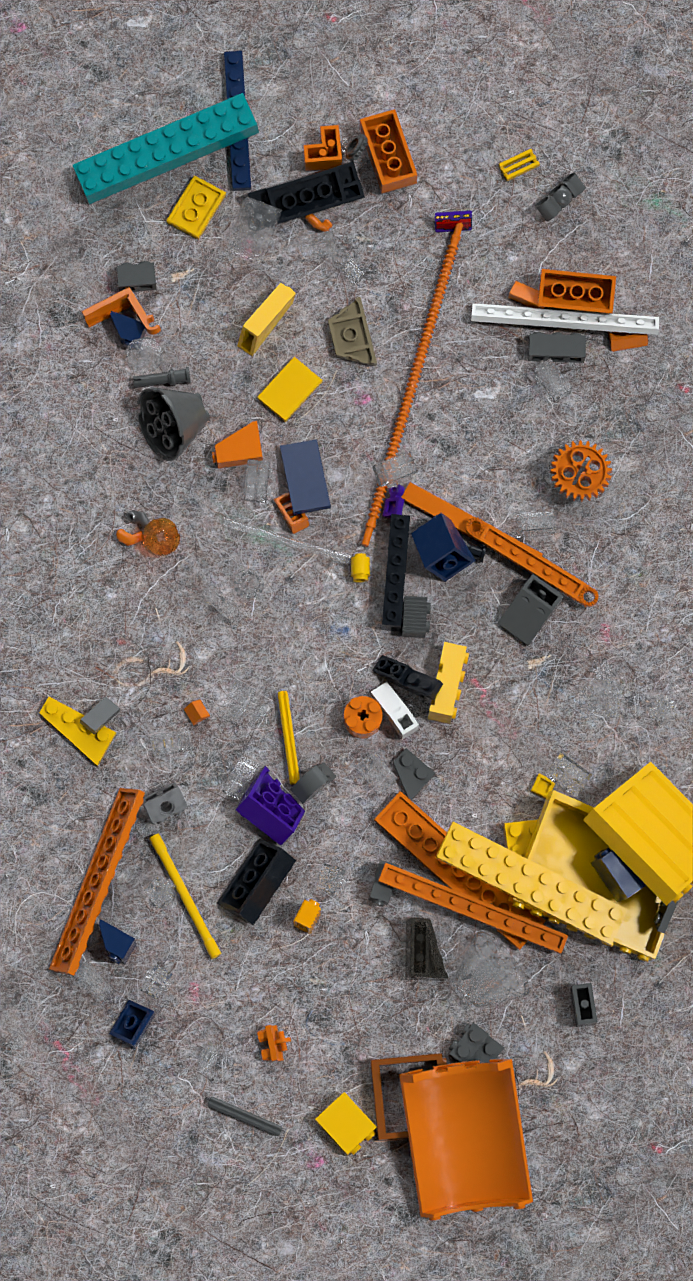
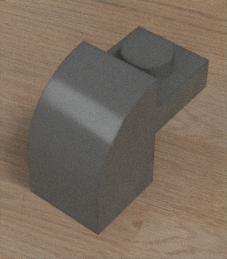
[290,763,337,804]

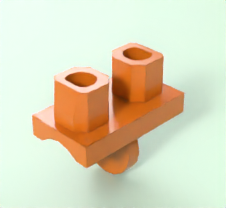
[257,1025,292,1062]

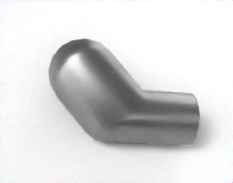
[127,510,153,532]

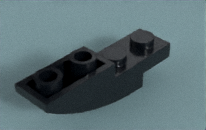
[372,655,443,700]

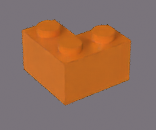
[303,125,342,171]

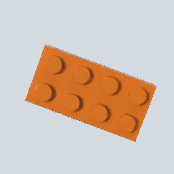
[359,109,418,193]

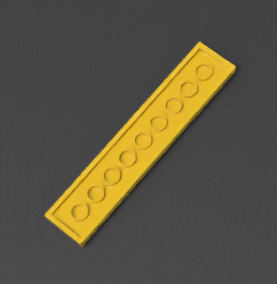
[435,822,628,945]

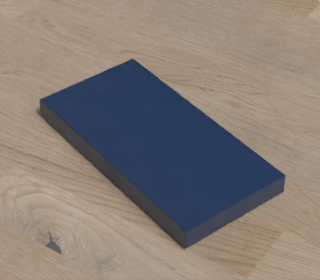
[280,439,331,515]

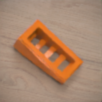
[274,492,309,534]

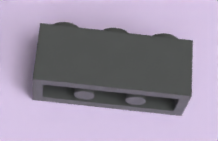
[528,332,586,363]

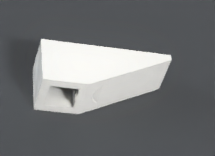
[371,682,419,740]

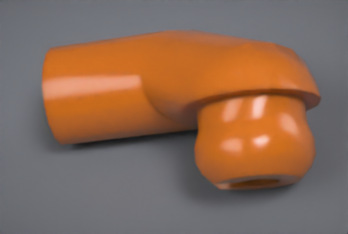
[305,214,333,232]
[116,529,145,546]

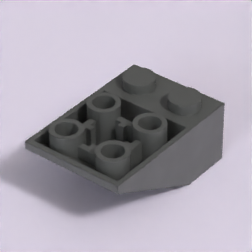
[497,574,564,646]

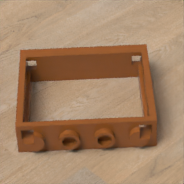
[371,1053,447,1141]

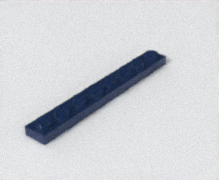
[224,51,251,191]

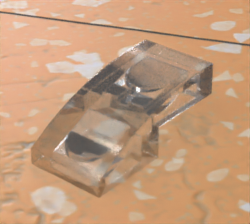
[222,755,259,800]

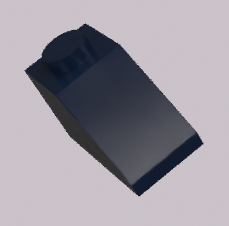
[110,311,147,350]

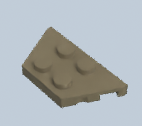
[328,297,377,366]

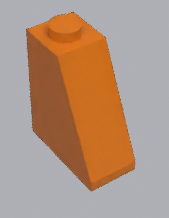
[212,421,263,469]

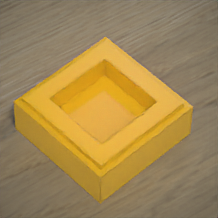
[530,773,557,799]

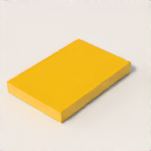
[166,175,226,240]
[257,357,323,422]

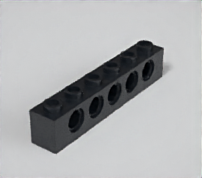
[381,514,410,632]

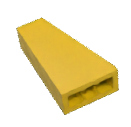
[237,283,296,356]

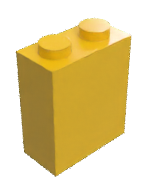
[315,1092,377,1156]

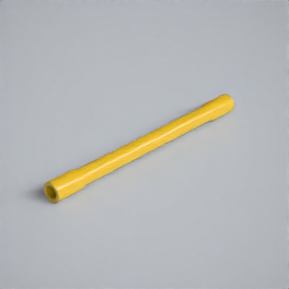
[149,833,222,959]

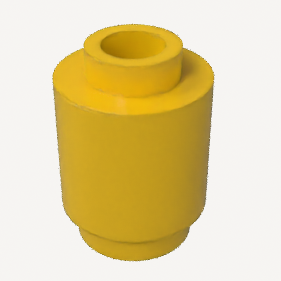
[351,553,370,582]

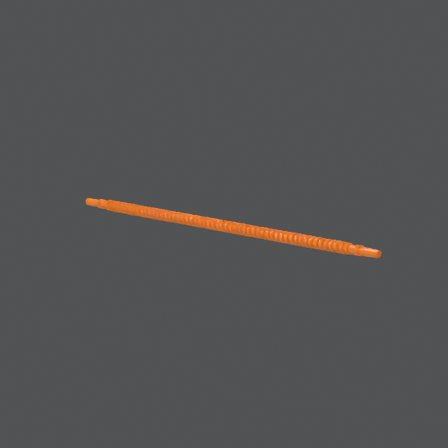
[361,223,463,547]

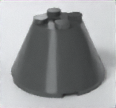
[137,387,210,461]

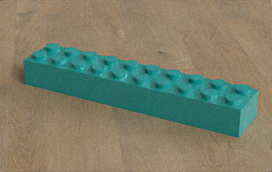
[73,93,259,205]

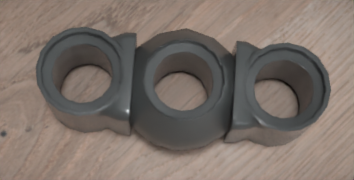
[535,172,586,221]

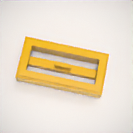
[499,148,540,181]

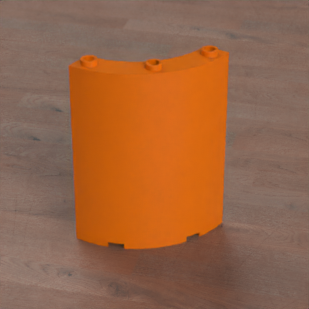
[399,1059,533,1221]

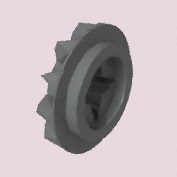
[345,134,368,162]

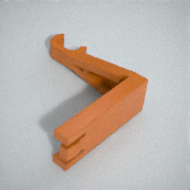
[82,287,161,335]

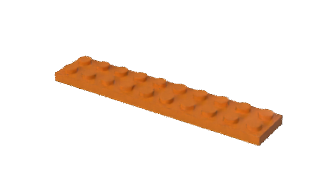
[49,788,145,976]
[374,791,546,951]

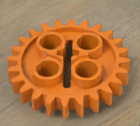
[550,440,612,502]

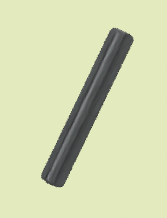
[208,1097,282,1136]

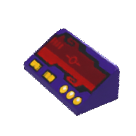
[434,210,472,232]

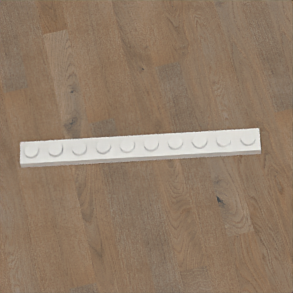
[471,303,659,335]

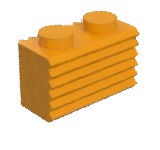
[293,899,321,934]

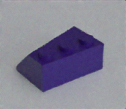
[236,766,305,845]

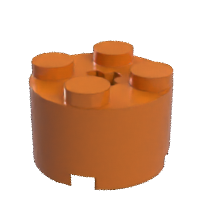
[343,696,383,739]

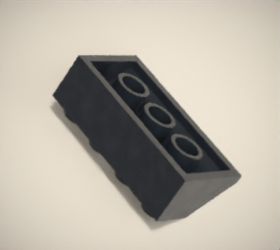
[217,839,296,925]

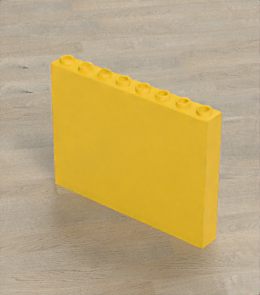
[508,790,664,962]

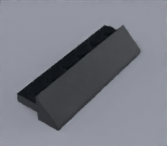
[247,161,365,230]

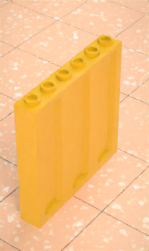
[583,762,693,906]

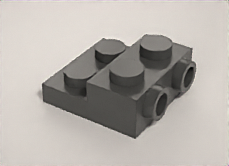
[449,1022,504,1063]

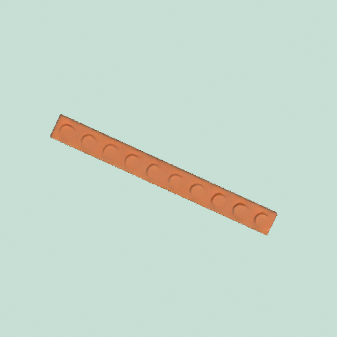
[378,863,568,954]

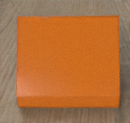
[184,700,210,726]

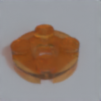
[141,518,180,556]

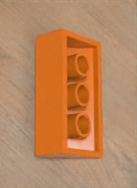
[538,269,616,314]

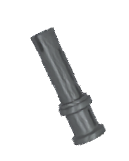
[133,367,191,388]

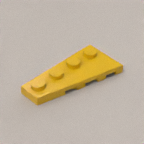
[39,697,116,767]

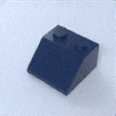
[99,920,137,965]

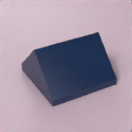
[109,1000,155,1049]

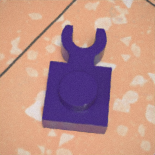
[383,485,405,519]

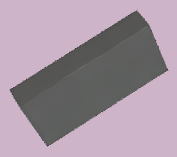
[80,697,120,734]

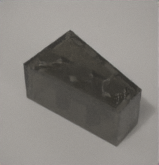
[405,918,448,981]

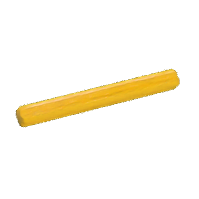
[278,691,300,785]

